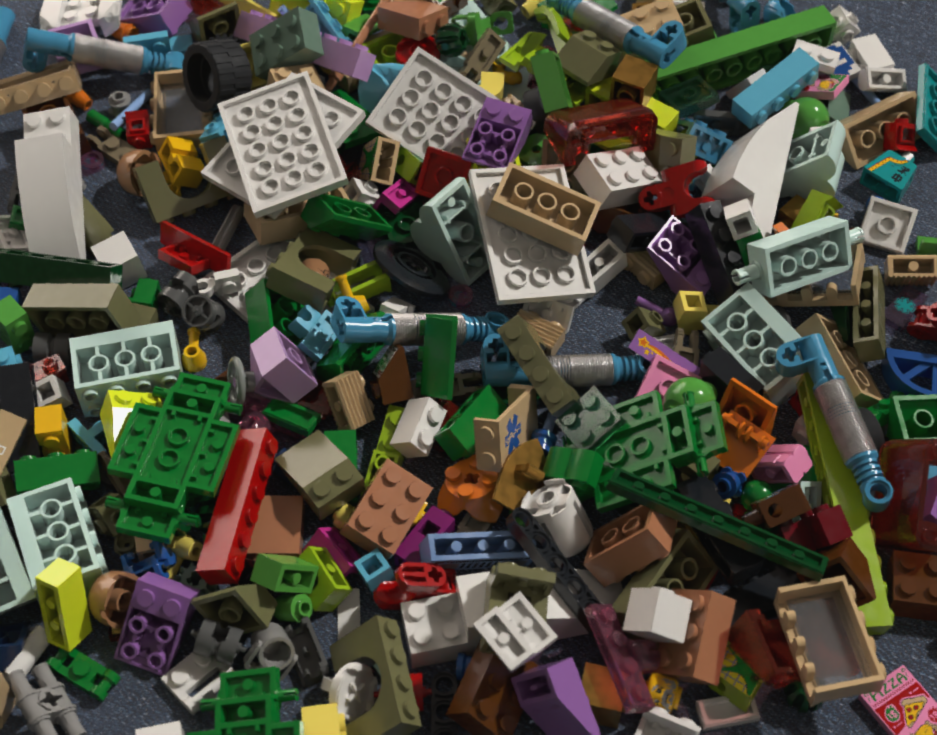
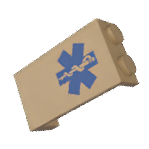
[473,383,538,472]

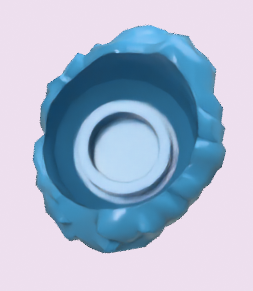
[763,0,796,23]

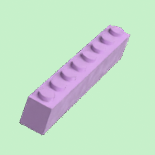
[233,9,376,82]

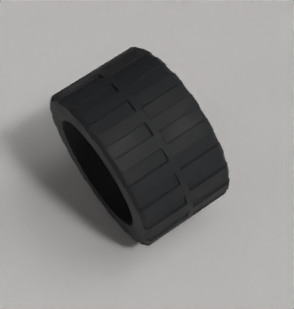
[182,38,252,113]

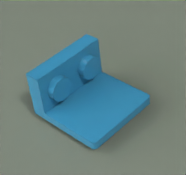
[678,117,733,166]

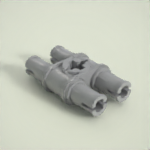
[6,662,87,735]

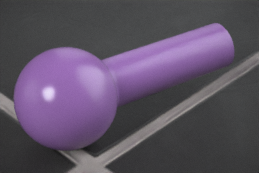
[634,296,677,326]

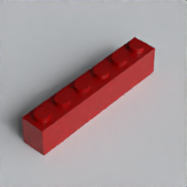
[195,428,279,585]

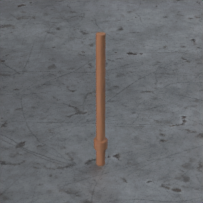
[324,0,391,92]

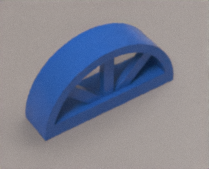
[881,347,937,395]

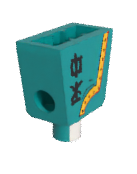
[859,150,917,203]

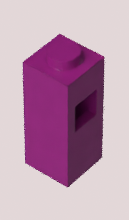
[394,505,455,567]

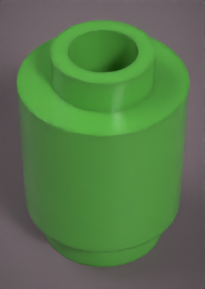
[273,594,313,622]

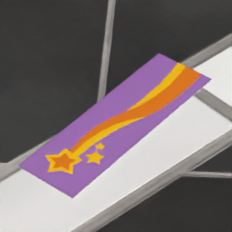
[628,329,700,375]

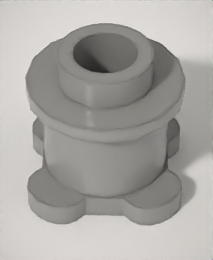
[108,91,131,117]

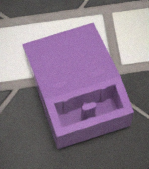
[462,97,533,168]
[646,215,711,295]
[114,571,201,676]
[511,657,601,735]

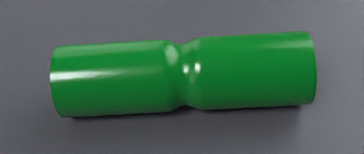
[86,109,127,141]

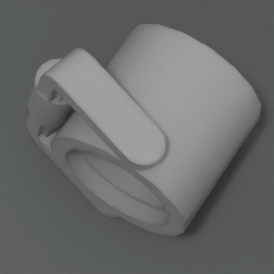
[243,622,298,681]

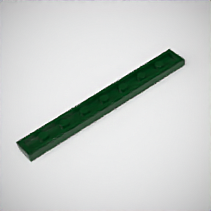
[606,467,829,582]

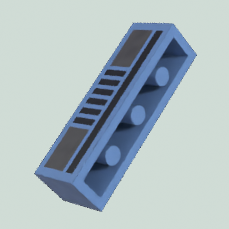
[419,531,536,570]

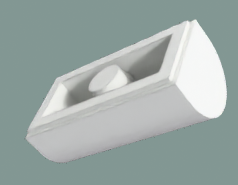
[858,67,907,93]
[2,625,50,680]

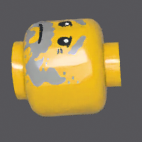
[638,673,683,714]

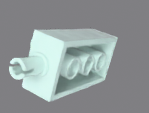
[731,216,865,298]

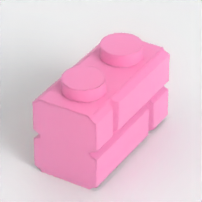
[751,444,813,483]

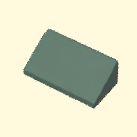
[826,90,851,123]

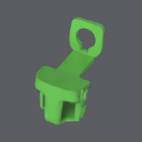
[451,11,514,48]

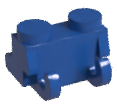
[120,541,177,578]

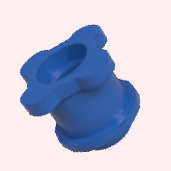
[712,466,746,499]

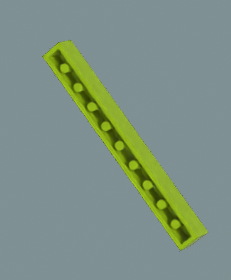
[796,372,894,635]

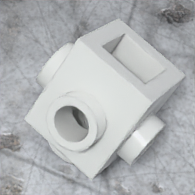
[830,5,861,46]
[344,177,380,206]

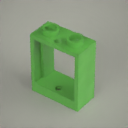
[530,48,574,117]

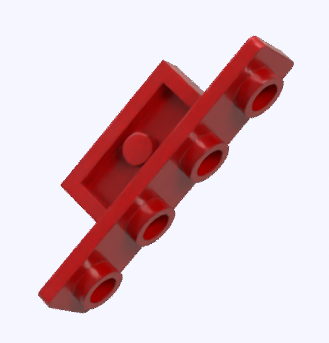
[158,221,231,275]

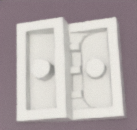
[473,591,558,672]

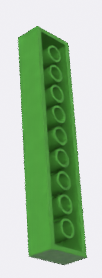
[645,5,837,106]

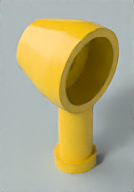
[335,273,370,313]
[181,327,207,373]

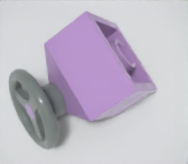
[227,326,318,405]

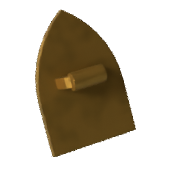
[491,438,546,511]

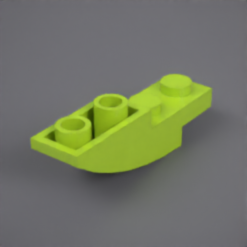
[360,404,405,498]

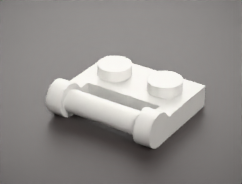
[161,652,235,715]

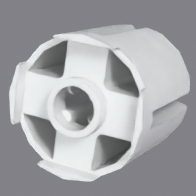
[521,478,593,558]

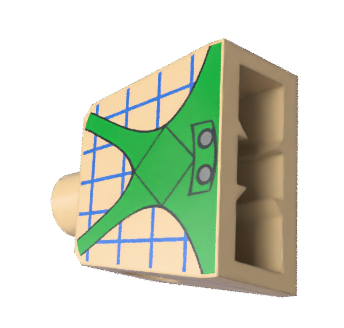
[358,136,400,186]

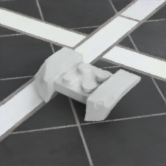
[40,0,123,38]

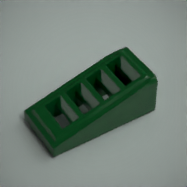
[830,306,854,348]

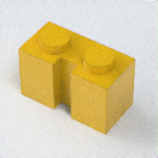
[158,136,205,188]
[34,404,73,457]

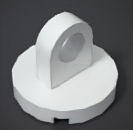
[320,662,378,722]

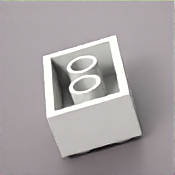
[574,146,663,210]

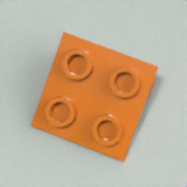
[715,409,776,479]

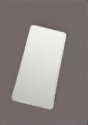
[338,588,360,640]

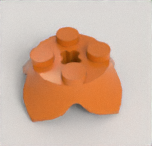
[437,454,503,523]

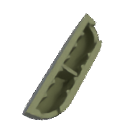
[83,195,114,257]

